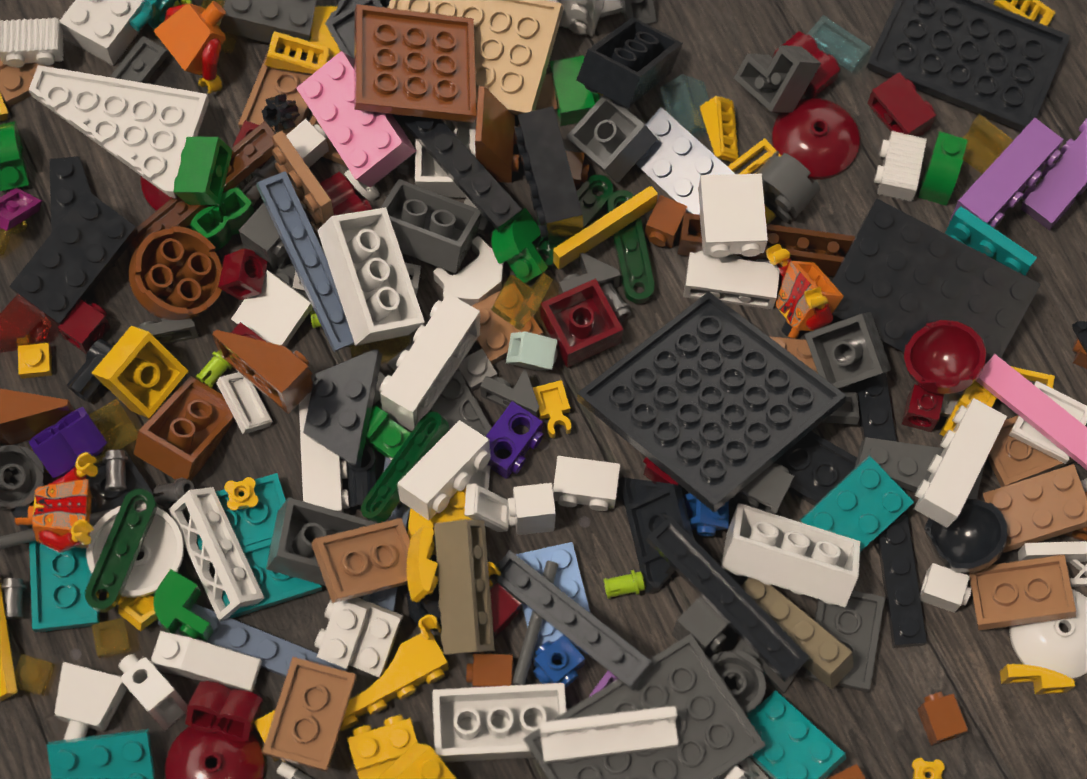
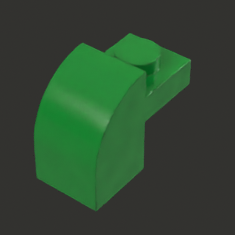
[0,121,30,191]
[918,131,968,206]
[491,208,548,284]
[365,405,411,461]
[154,569,214,642]

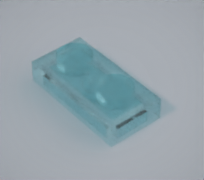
[807,15,870,72]

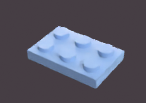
[516,542,590,649]

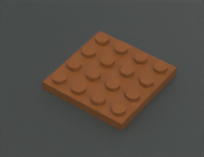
[354,4,477,123]

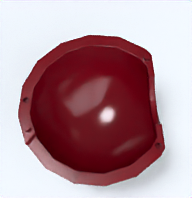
[904,320,986,394]

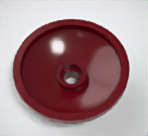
[772,98,860,180]
[165,727,265,779]

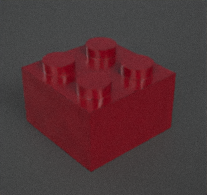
[540,278,623,368]

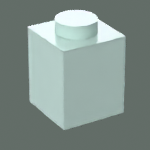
[506,331,558,371]

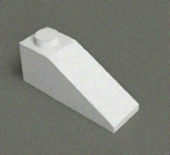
[151,631,262,692]

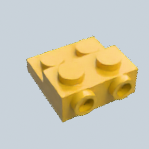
[347,715,417,779]

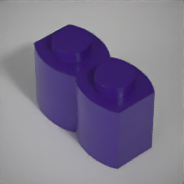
[29,407,107,478]

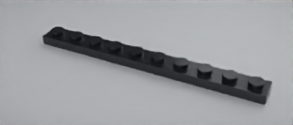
[854,372,927,648]

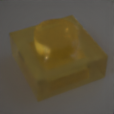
[91,617,131,659]
[15,654,55,696]

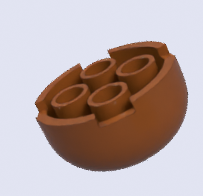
[129,226,222,320]

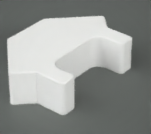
[433,236,504,306]

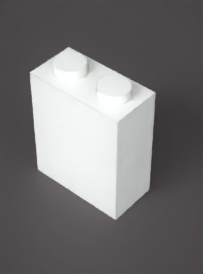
[698,174,768,258]

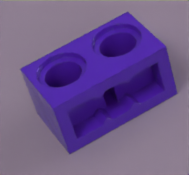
[485,401,544,479]

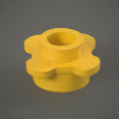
[224,477,259,511]
[912,758,945,779]

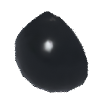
[925,499,1007,573]

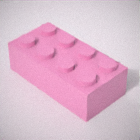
[297,51,416,187]

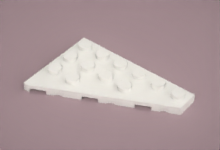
[29,65,209,198]

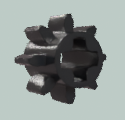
[261,94,300,132]

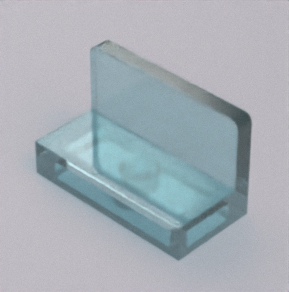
[661,74,709,134]

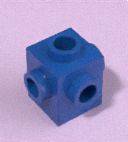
[683,493,729,536]
[533,635,585,687]

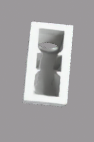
[119,654,187,731]
[55,662,127,740]

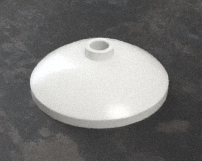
[86,504,184,598]
[1009,589,1087,679]

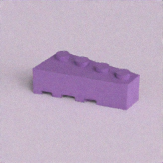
[949,118,1064,228]
[1021,119,1087,230]

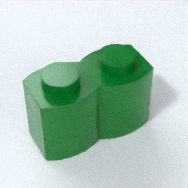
[191,187,255,252]

